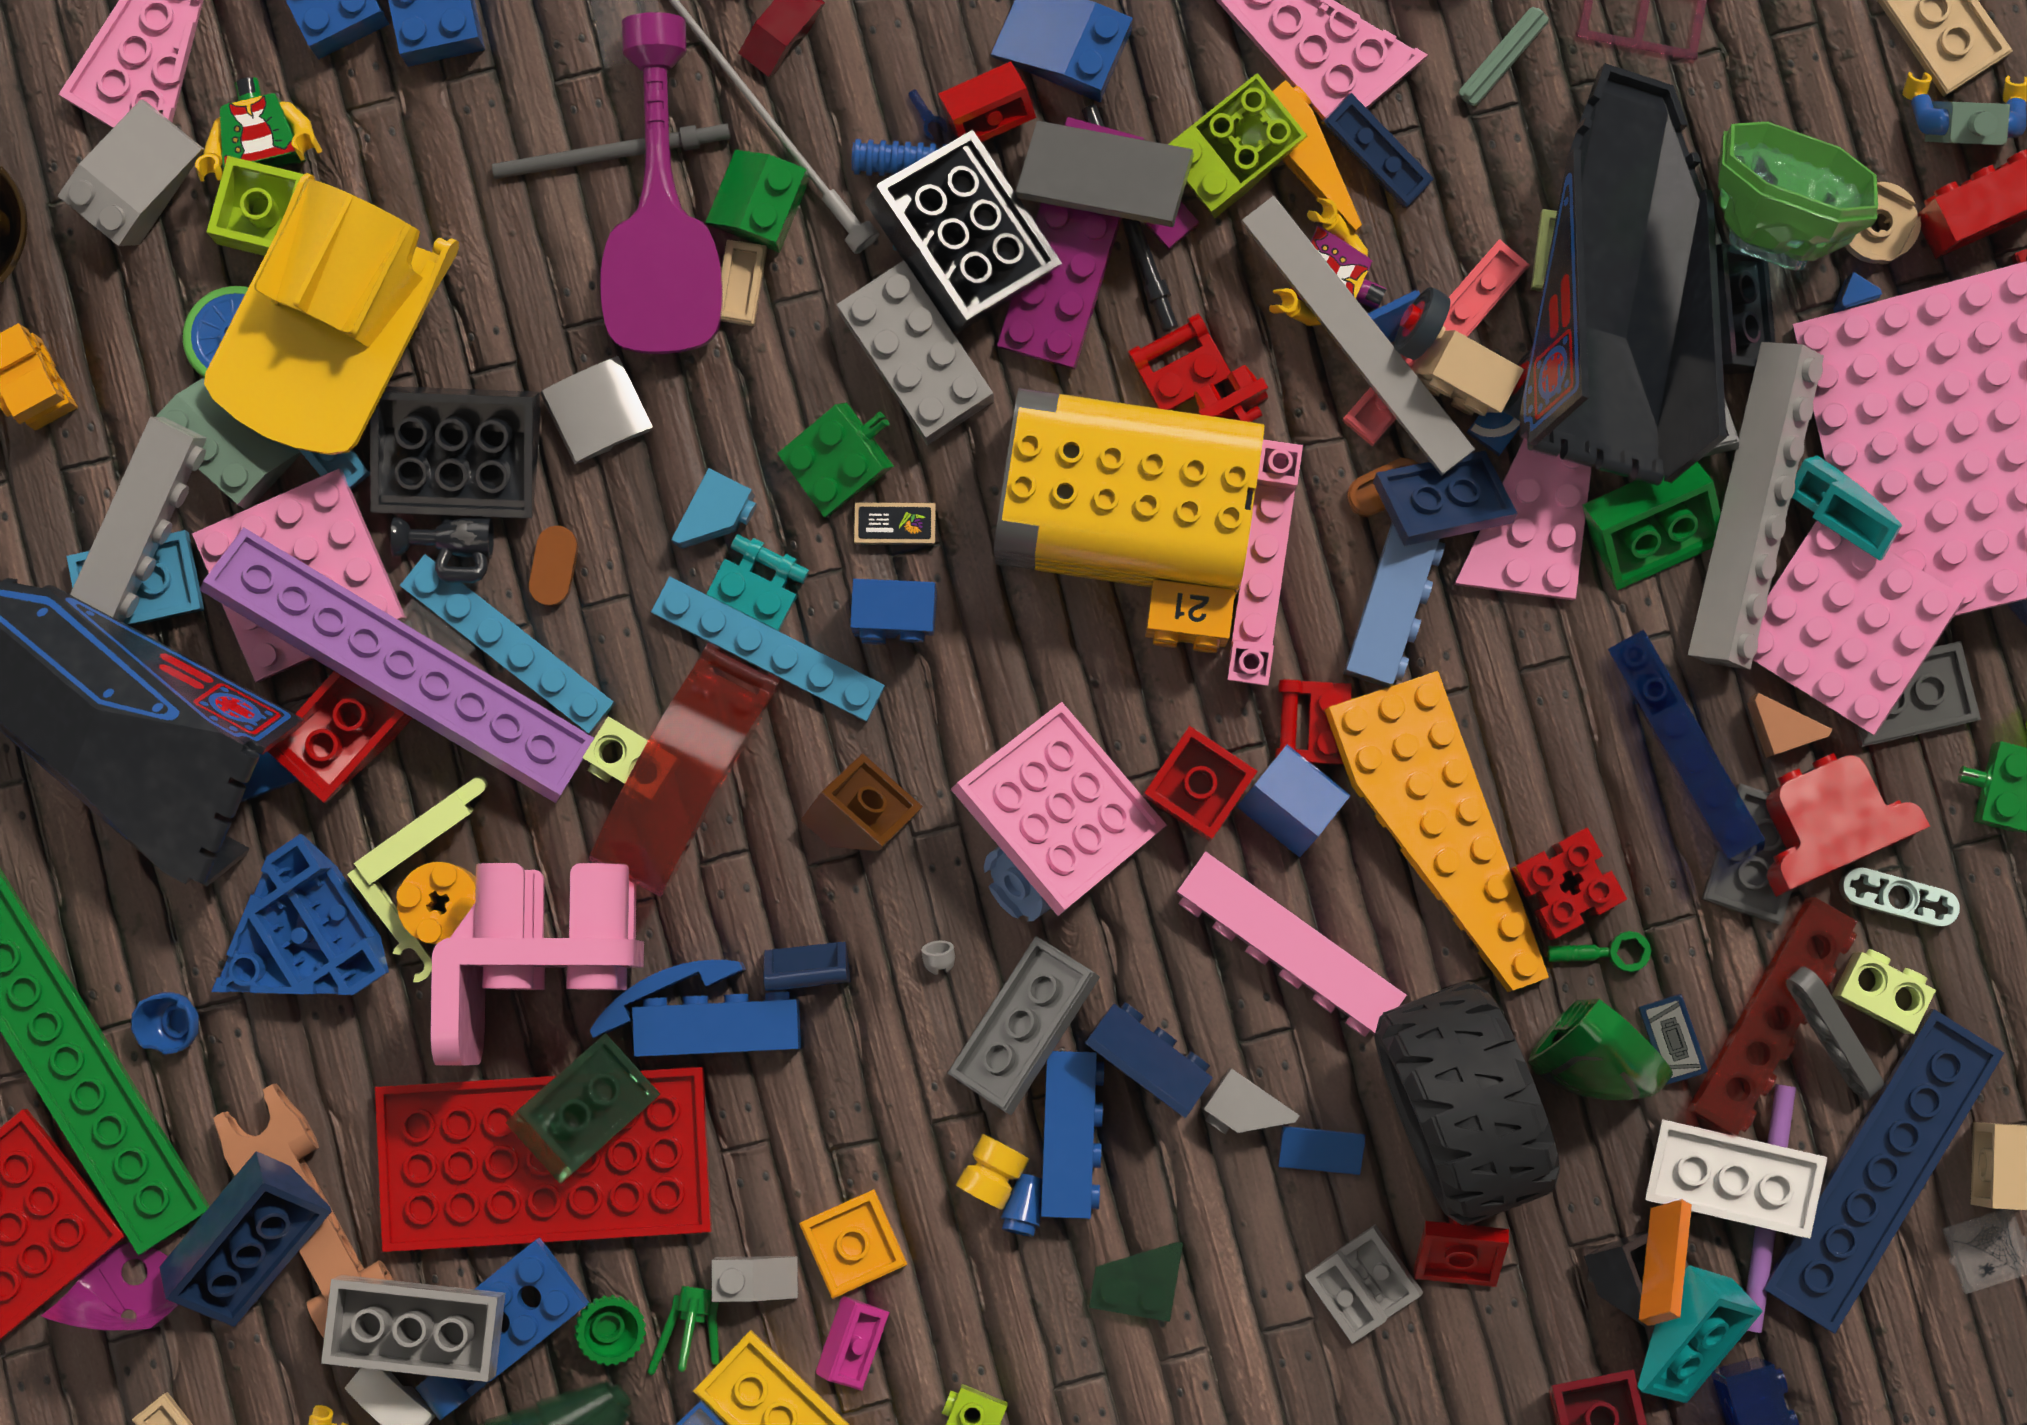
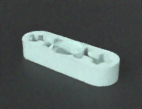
[1839,868,1960,927]

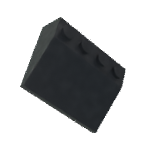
[865,130,1062,335]
[370,386,540,518]

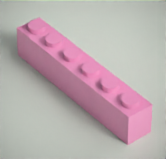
[1176,852,1407,1037]

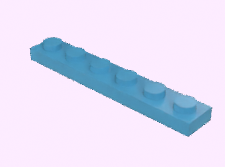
[400,554,616,735]
[651,576,886,722]

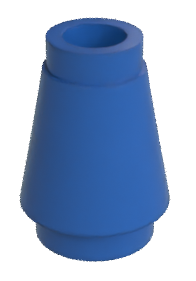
[1000,1174,1043,1237]

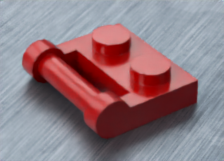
[1127,313,1231,410]
[1275,679,1352,765]

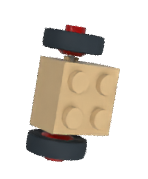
[1394,287,1532,419]

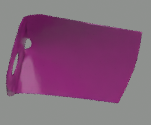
[41,1242,179,1330]

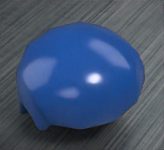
[131,992,199,1055]

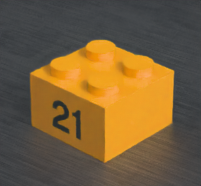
[1145,580,1235,653]

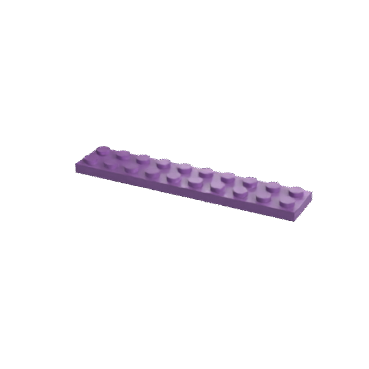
[200,527,594,803]

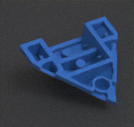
[211,834,389,995]

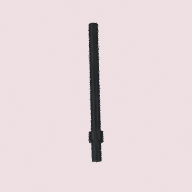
[1082,105,1178,332]

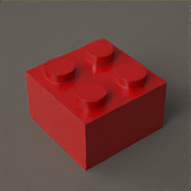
[1143,725,1258,841]

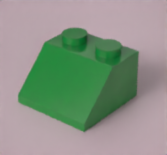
[705,150,810,253]

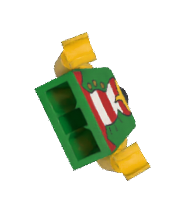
[195,77,322,182]

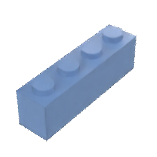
[1343,522,1445,688]

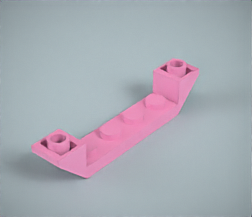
[1227,439,1303,686]

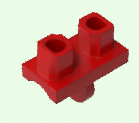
[1194,365,1268,422]

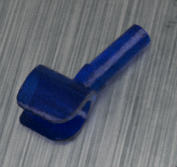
[908,89,947,141]

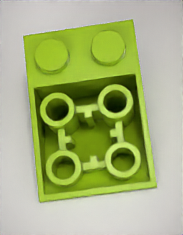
[1168,73,1307,219]

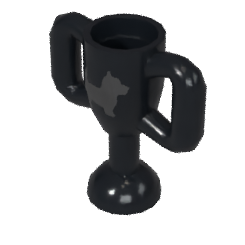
[391,515,494,583]

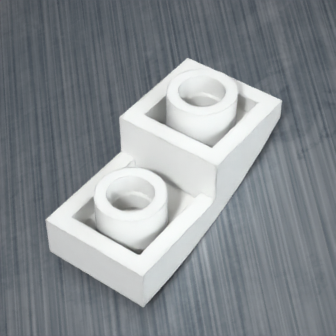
[345,1368,436,1425]

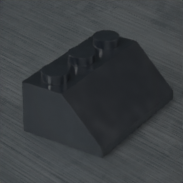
[1716,243,1776,375]

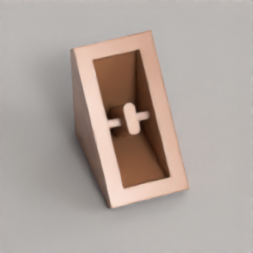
[1747,693,1832,758]

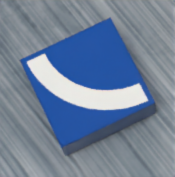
[1466,411,1520,456]

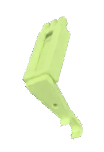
[347,776,488,982]

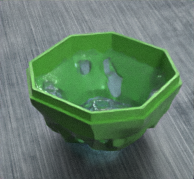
[1718,122,1878,270]

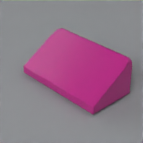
[816,1296,890,1390]

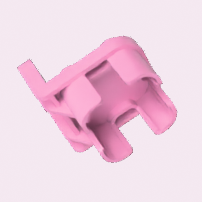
[431,863,644,1066]

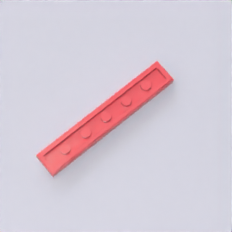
[1342,239,1530,447]

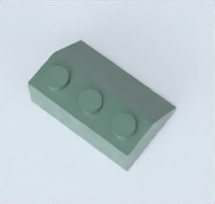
[156,378,302,510]

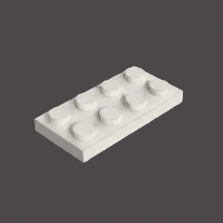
[1645,1119,1827,1239]

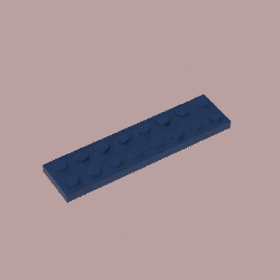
[1764,1009,2004,1334]

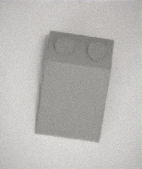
[58,100,205,246]

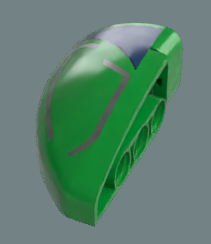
[1527,999,1673,1100]

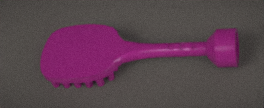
[600,12,723,354]

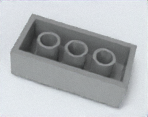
[836,260,994,445]
[321,1275,506,1382]

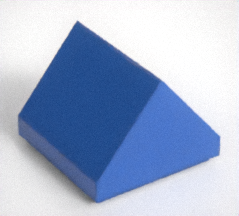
[1833,272,1882,313]

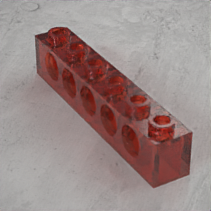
[1687,897,1858,1136]

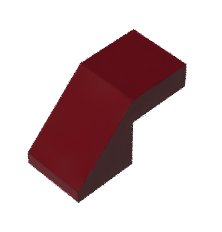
[738,0,825,77]

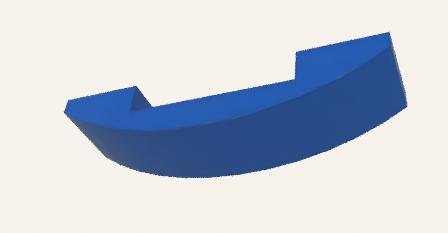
[590,960,746,1038]

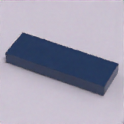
[1321,93,1434,208]

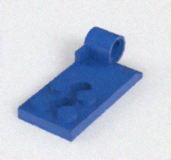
[415,1238,590,1421]

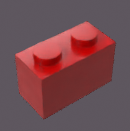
[938,61,1037,142]

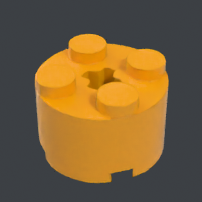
[396,862,476,944]

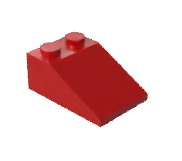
[267,671,413,803]

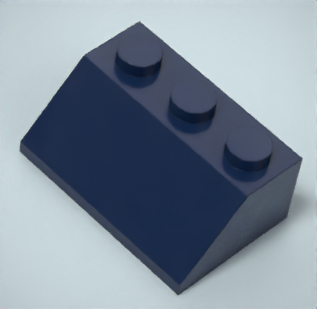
[1084,1002,1213,1118]

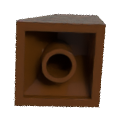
[801,753,923,851]

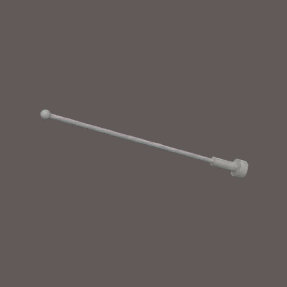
[669,0,880,254]

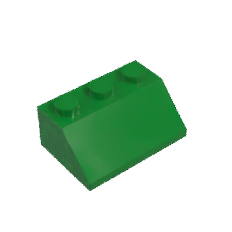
[1582,462,1721,590]

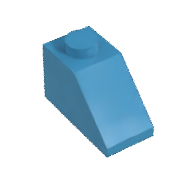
[671,468,757,549]

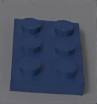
[1373,451,1518,546]

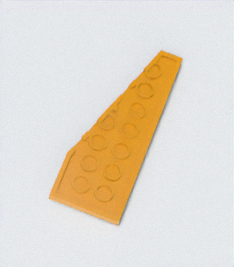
[1325,671,1549,992]

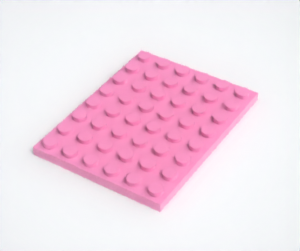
[1793,261,2027,617]

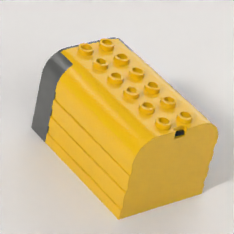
[994,388,1264,599]

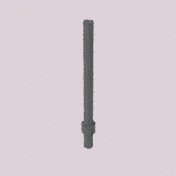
[492,123,731,179]

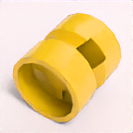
[956,1134,1029,1210]

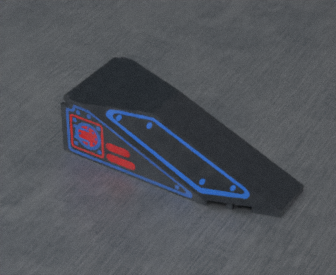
[1519,63,1727,486]
[0,578,304,886]

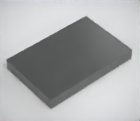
[1853,641,1981,748]
[1701,783,1792,925]

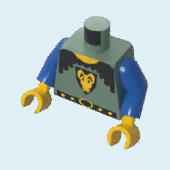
[1903,72,2027,145]

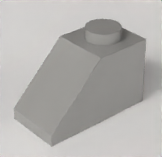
[1202,1068,1300,1134]
[712,1256,798,1302]

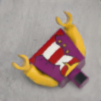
[1269,198,1387,326]

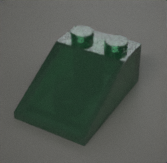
[506,1033,660,1184]

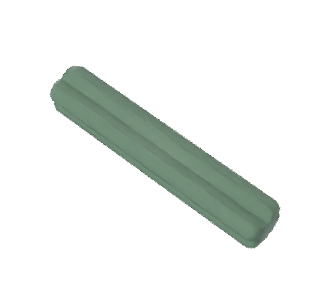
[1459,7,1549,106]

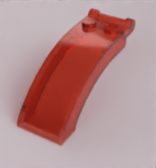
[588,642,781,897]

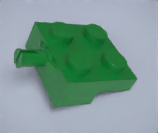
[777,403,894,517]
[1958,741,2027,833]

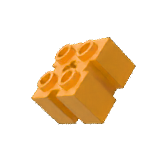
[0,323,78,431]

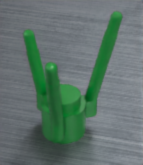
[647,1286,719,1376]

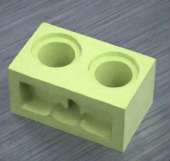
[582,716,681,804]
[1832,949,1936,1034]

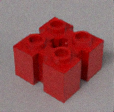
[1510,827,1627,940]

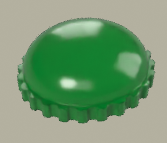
[574,1295,646,1366]

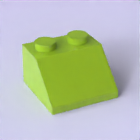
[207,156,304,256]

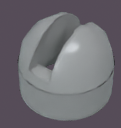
[921,941,955,975]

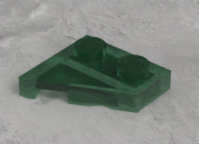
[1089,1241,1183,1322]

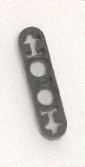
[1786,966,1884,1100]

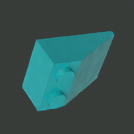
[1637,1265,1763,1403]

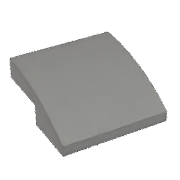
[540,356,653,464]
[1305,1224,1423,1344]

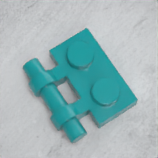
[706,534,809,632]

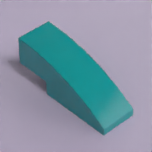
[1792,455,1902,561]

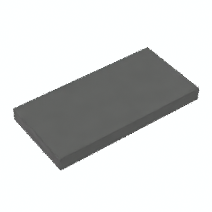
[1016,121,1194,227]
[948,936,1100,1115]

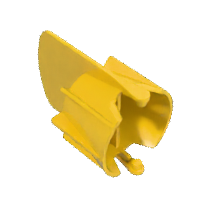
[204,173,459,455]

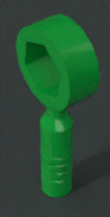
[1547,931,1651,972]

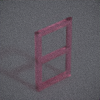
[1576,0,1707,60]

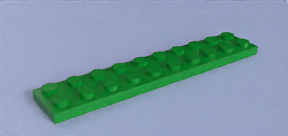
[0,868,210,1255]

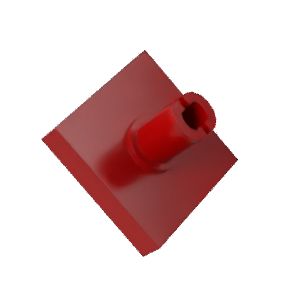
[1414,1216,1509,1287]

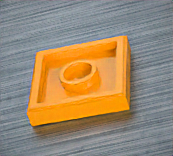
[799,1189,908,1299]

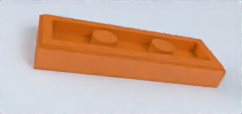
[1639,1199,1692,1326]

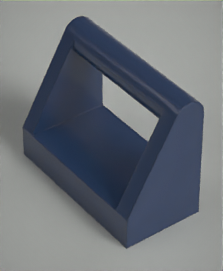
[764,941,851,991]

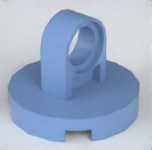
[984,847,1051,921]

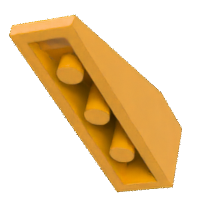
[1272,80,1362,235]

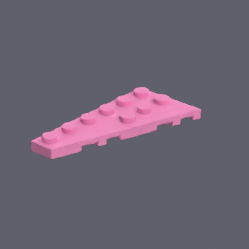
[59,0,204,129]
[1216,0,1428,120]
[1454,438,1591,600]

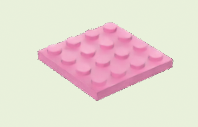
[192,469,406,682]
[1753,521,1966,736]
[951,702,1167,916]

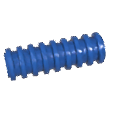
[852,139,947,176]

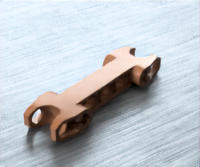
[213,1084,394,1338]

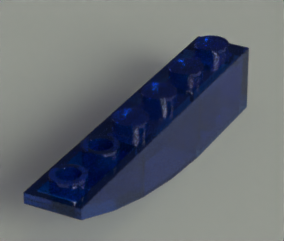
[1608,630,1765,867]

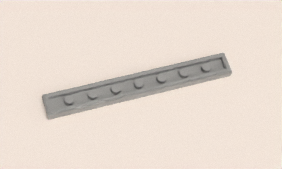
[1241,196,1475,476]

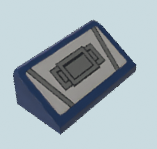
[1638,994,1708,1085]

